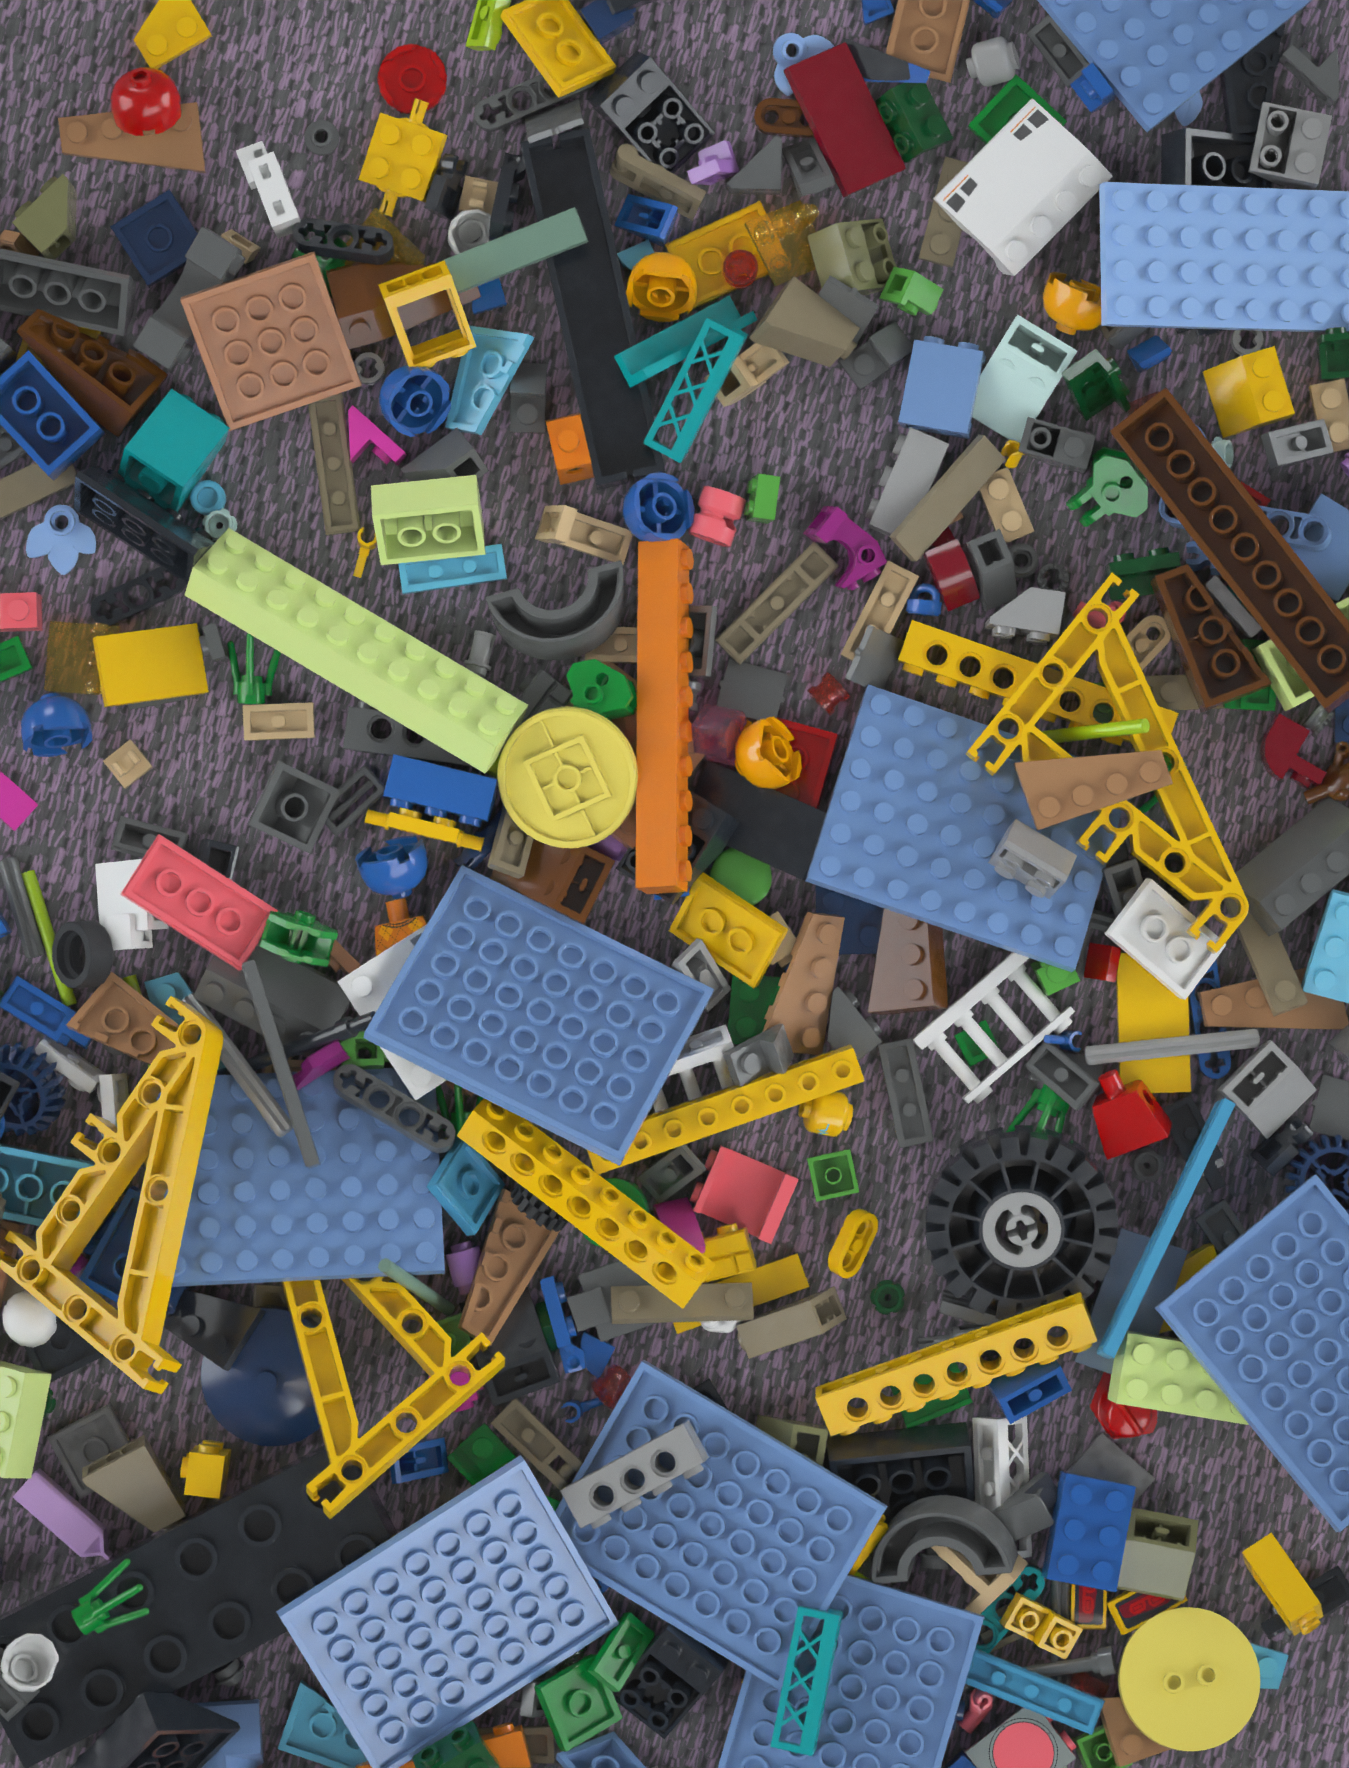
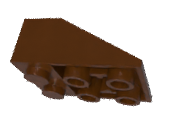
[490,839,615,925]

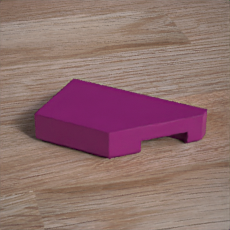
[293,1040,350,1091]

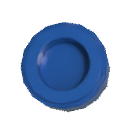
[906,583,942,617]

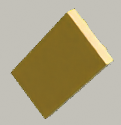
[1116,953,1191,1093]

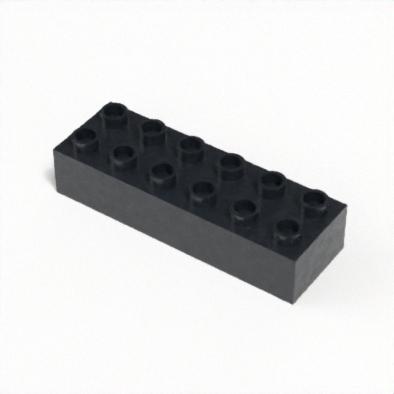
[0,1445,398,1768]

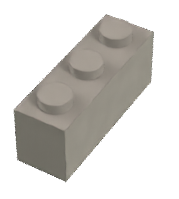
[865,427,949,536]

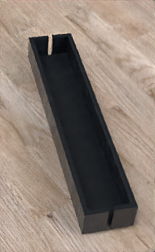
[520,127,665,490]

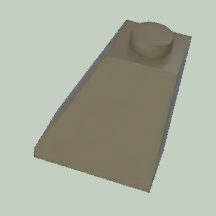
[749,277,860,367]
[736,1286,847,1359]
[82,1435,186,1533]

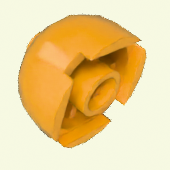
[626,252,697,322]
[1043,272,1101,335]
[735,717,802,789]

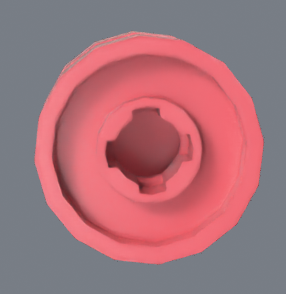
[688,486,746,547]

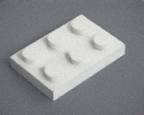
[1104,878,1227,1000]

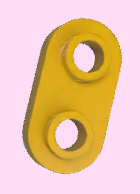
[828,1209,878,1278]

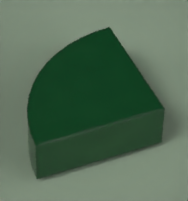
[535,1301,558,1351]

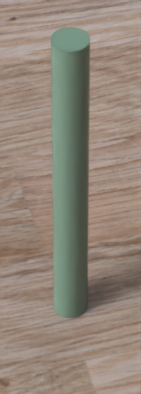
[378,1258,455,1316]

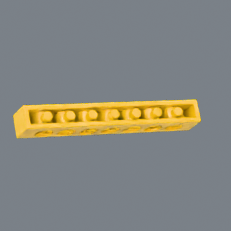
[898,620,1179,752]
[587,1044,865,1175]
[457,1099,716,1309]
[815,1292,1097,1436]

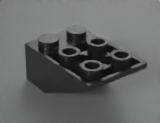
[587,51,715,174]
[616,789,740,905]
[459,1285,561,1406]
[613,1622,729,1739]

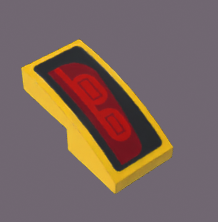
[1070,1584,1107,1630]
[1106,1591,1188,1635]

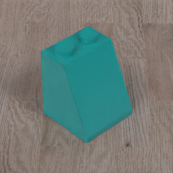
[118,389,230,513]

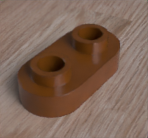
[754,98,814,138]

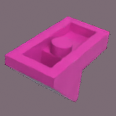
[348,405,407,466]

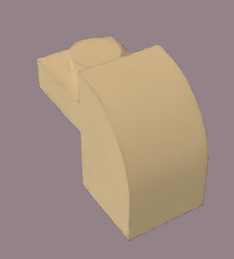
[704,343,790,407]

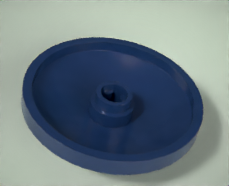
[201,1305,320,1446]

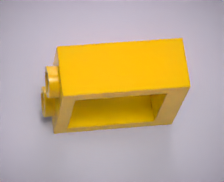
[378,260,476,368]
[1242,1532,1323,1636]

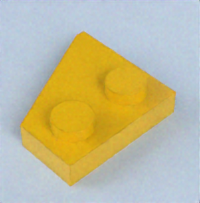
[133,0,212,69]

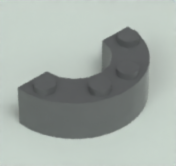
[133,226,245,369]
[485,560,628,661]
[872,1495,1018,1584]

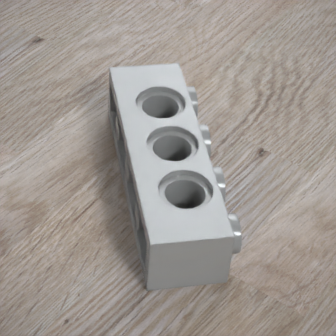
[560,1420,709,1529]

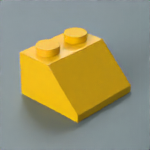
[1202,346,1295,438]

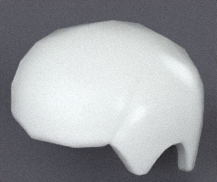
[448,209,491,255]
[2,1290,57,1348]
[1,1633,59,1692]

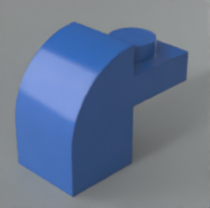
[1070,62,1117,113]

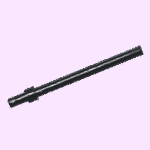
[217,1011,376,1075]

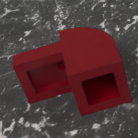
[922,526,980,612]
[1260,713,1327,788]

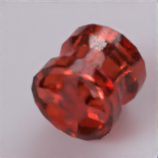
[723,250,758,289]
[807,672,851,716]
[591,1364,631,1409]

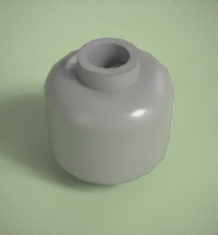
[966,36,1020,87]

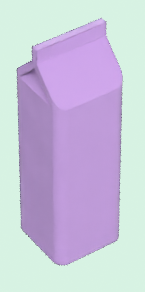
[13,1468,113,1560]

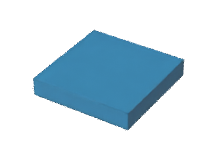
[426,1137,506,1236]

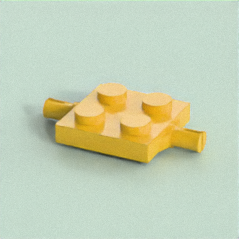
[358,98,448,217]
[364,808,484,852]

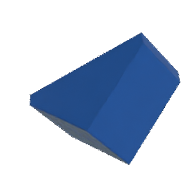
[614,194,678,248]
[390,1437,449,1484]

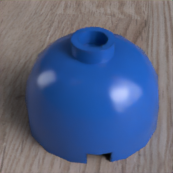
[379,364,451,437]
[622,472,695,542]
[21,693,92,757]
[355,835,428,899]

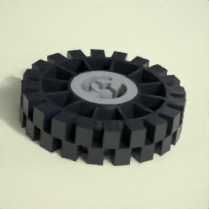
[925,1125,1118,1320]

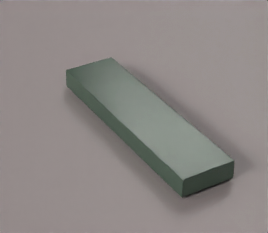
[444,207,589,294]

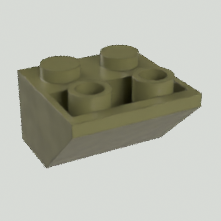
[12,174,77,260]
[807,218,897,296]
[755,1414,828,1466]
[1117,1507,1199,1601]

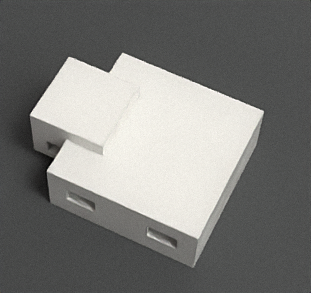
[236,141,301,238]
[95,859,169,951]

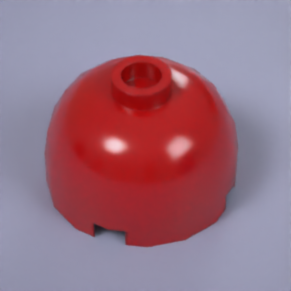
[111,67,182,136]

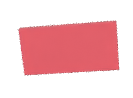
[120,834,278,971]

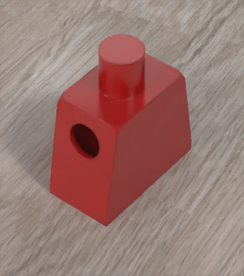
[1092,1069,1173,1160]

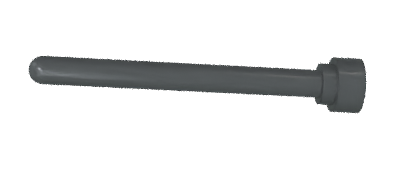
[963,1646,1117,1690]

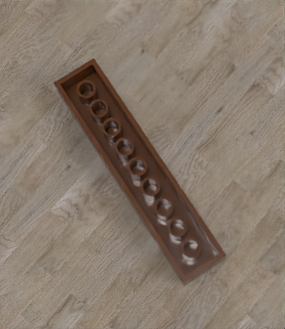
[1110,387,1349,713]

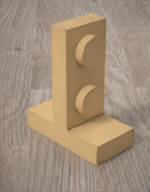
[535,505,633,565]
[931,1546,1028,1614]

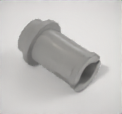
[464,630,497,677]

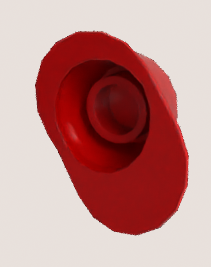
[1089,1372,1157,1439]

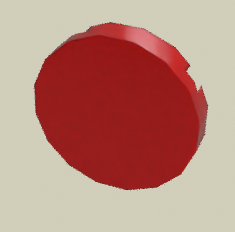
[377,44,447,114]

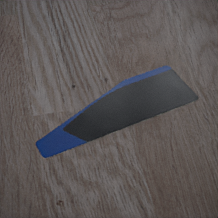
[841,38,930,83]

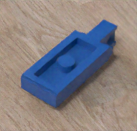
[0,976,93,1049]
[540,1276,586,1374]

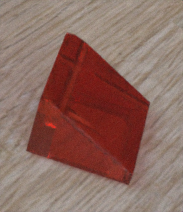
[1068,1671,1110,1698]

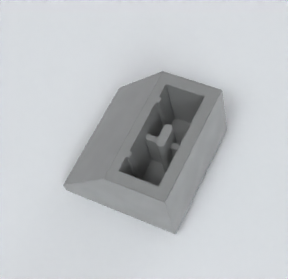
[1249,102,1332,190]
[984,587,1066,645]
[988,819,1077,899]
[1217,1040,1316,1139]

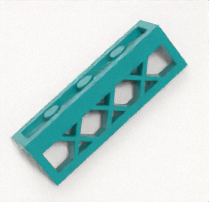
[614,295,758,388]
[643,317,748,463]
[770,1605,843,1756]

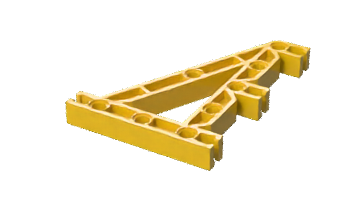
[966,573,1249,954]
[0,996,223,1394]
[282,1277,506,1519]

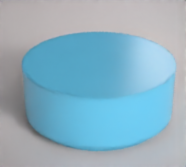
[190,480,226,516]

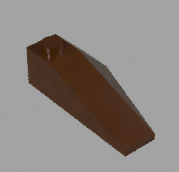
[326,262,481,350]
[17,309,168,438]

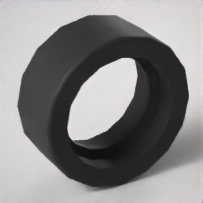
[52,921,113,988]

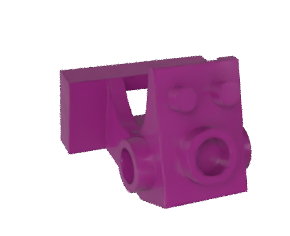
[803,506,887,591]

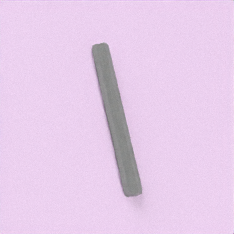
[182,993,293,1137]
[1085,1029,1260,1065]

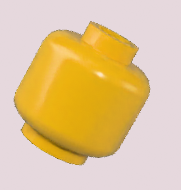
[798,1091,853,1137]

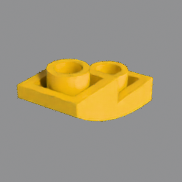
[999,1592,1083,1660]

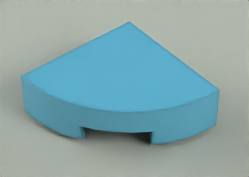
[617,240,654,271]

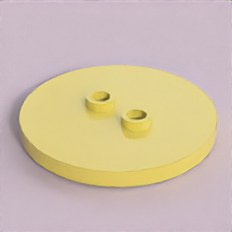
[497,706,638,848]
[1118,1607,1260,1751]

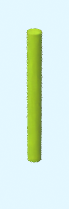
[1041,718,1150,743]
[21,870,77,1006]

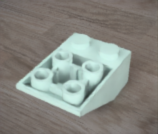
[972,314,1077,443]

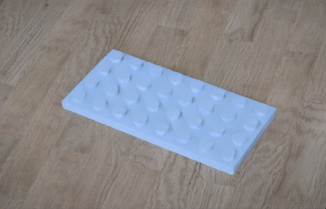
[1099,182,1349,332]

